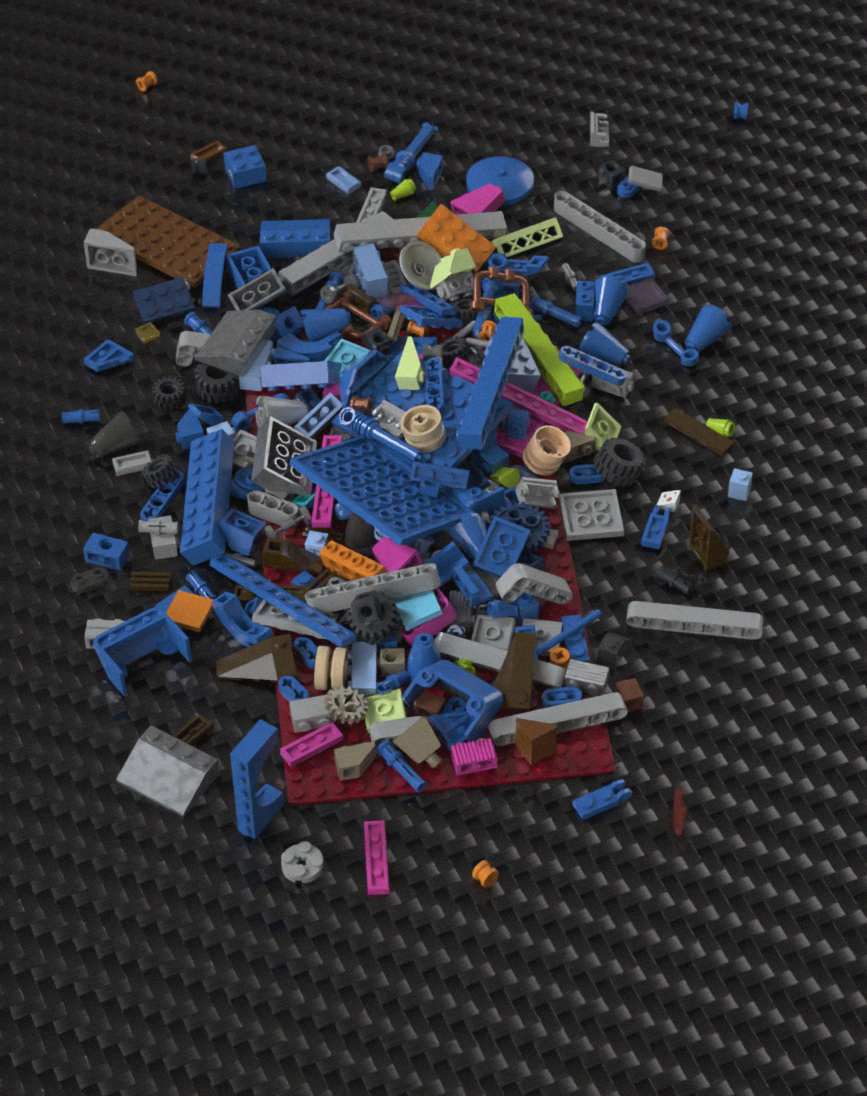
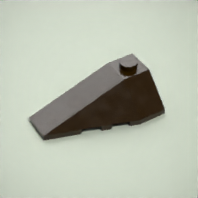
[493,632,536,713]
[216,634,298,683]

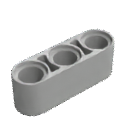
[248,491,299,528]
[369,716,422,749]

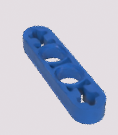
[558,346,627,386]
[425,358,445,415]
[140,470,185,521]

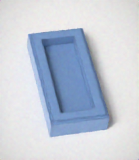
[326,166,361,194]

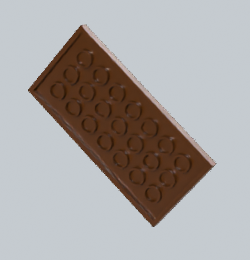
[96,196,241,288]

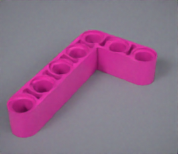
[400,587,457,647]

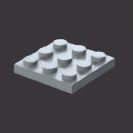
[559,489,624,541]

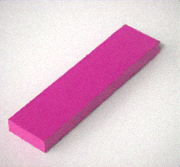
[364,820,389,895]

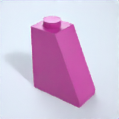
[450,183,505,215]
[372,537,423,573]

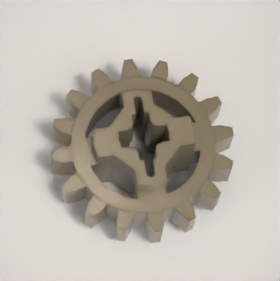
[324,685,369,725]

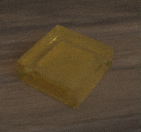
[135,322,160,343]

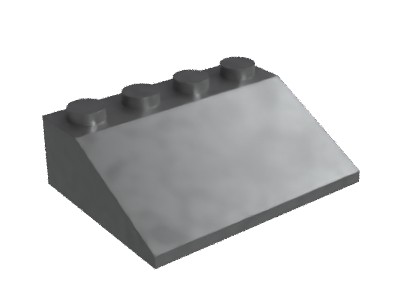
[195,310,276,377]
[251,416,317,496]
[116,726,219,817]

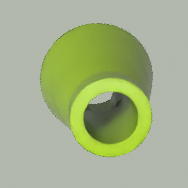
[390,179,416,201]
[706,418,735,437]

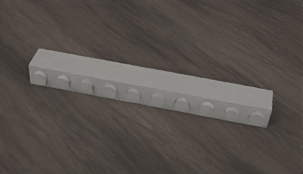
[334,211,507,252]

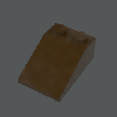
[689,504,729,570]

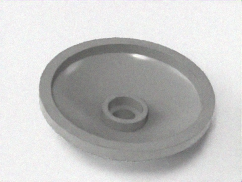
[399,241,442,290]

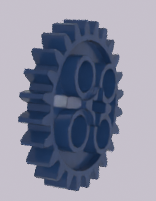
[488,502,550,556]

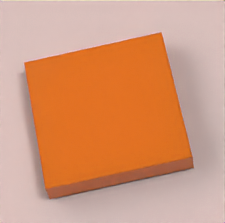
[166,590,213,633]

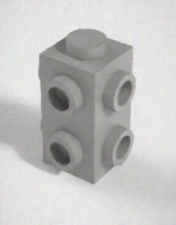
[436,272,474,303]
[592,368,635,398]

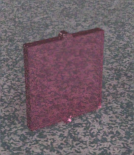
[377,291,416,308]

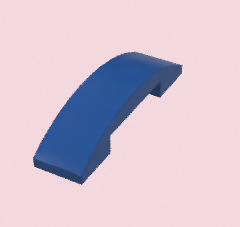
[202,243,228,308]
[483,253,549,276]

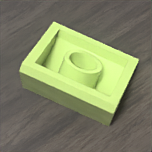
[585,403,621,451]

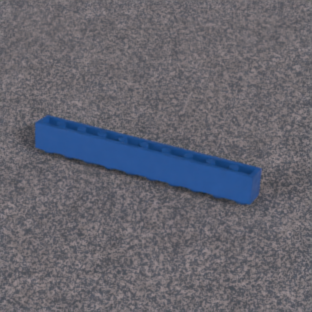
[456,317,525,450]

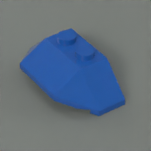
[338,349,391,408]

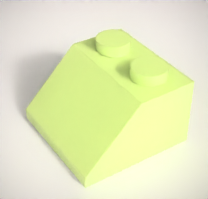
[430,248,476,289]

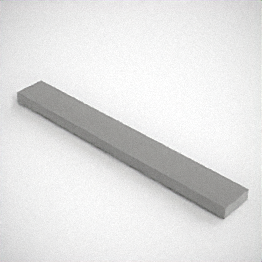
[336,188,387,283]

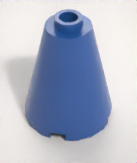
[593,275,630,326]
[685,304,732,353]
[301,309,352,342]
[579,322,630,366]
[448,513,487,562]
[405,633,442,684]

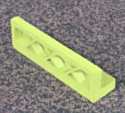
[491,217,563,257]

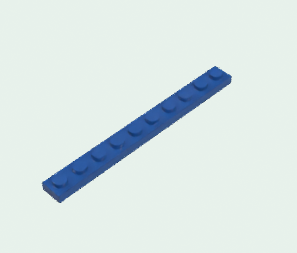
[210,554,356,648]

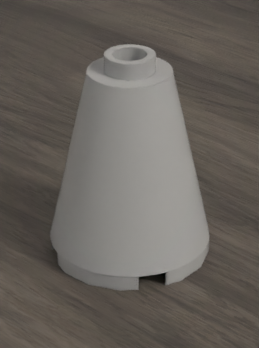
[255,396,308,428]

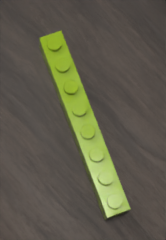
[494,293,585,406]

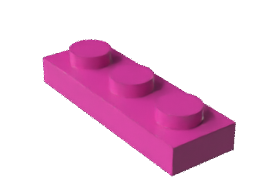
[280,722,343,767]

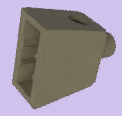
[393,716,441,768]

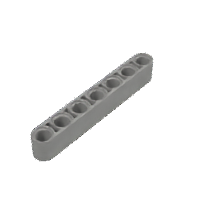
[554,191,646,263]
[305,563,441,614]
[626,601,763,639]
[435,632,567,688]
[488,692,628,746]

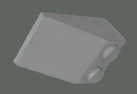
[84,228,138,276]

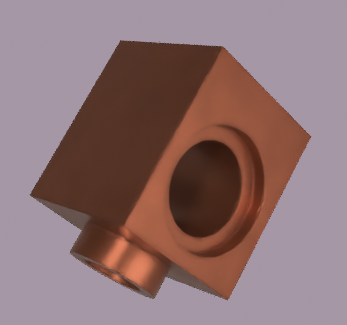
[616,678,644,712]
[413,690,446,723]

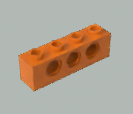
[319,540,387,581]

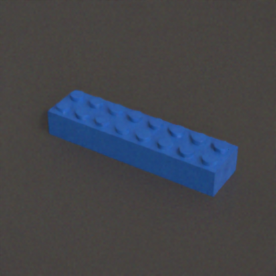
[180,429,235,566]

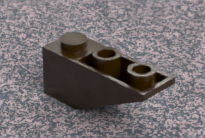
[263,537,324,575]

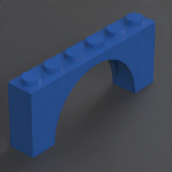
[230,719,284,839]

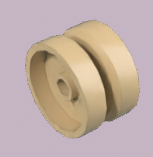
[400,405,447,453]
[314,646,349,690]

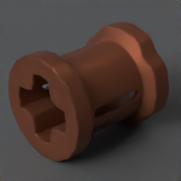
[368,153,388,172]
[350,396,374,414]

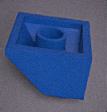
[218,509,266,556]

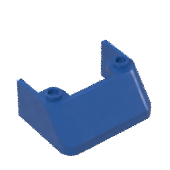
[440,458,505,517]
[93,607,192,696]
[402,660,504,742]

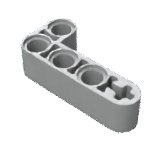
[176,331,210,366]
[496,563,573,604]

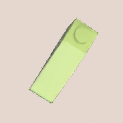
[395,337,425,390]

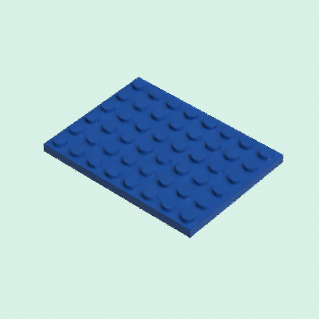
[331,350,514,468]
[289,436,475,546]

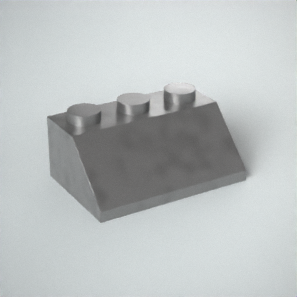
[228,268,287,311]

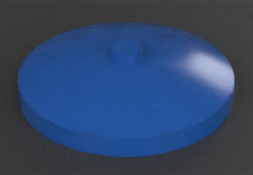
[466,156,534,206]

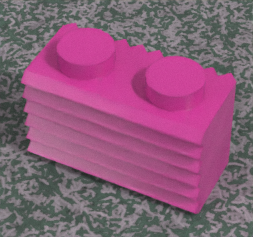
[451,738,497,775]

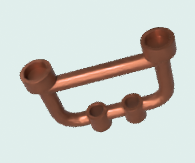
[470,267,533,317]
[325,291,392,339]

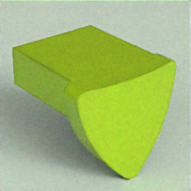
[490,467,520,489]

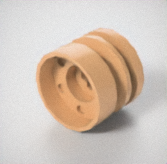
[523,426,571,476]

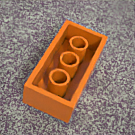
[416,204,496,276]

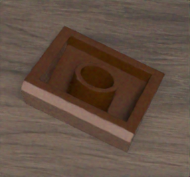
[515,718,557,765]

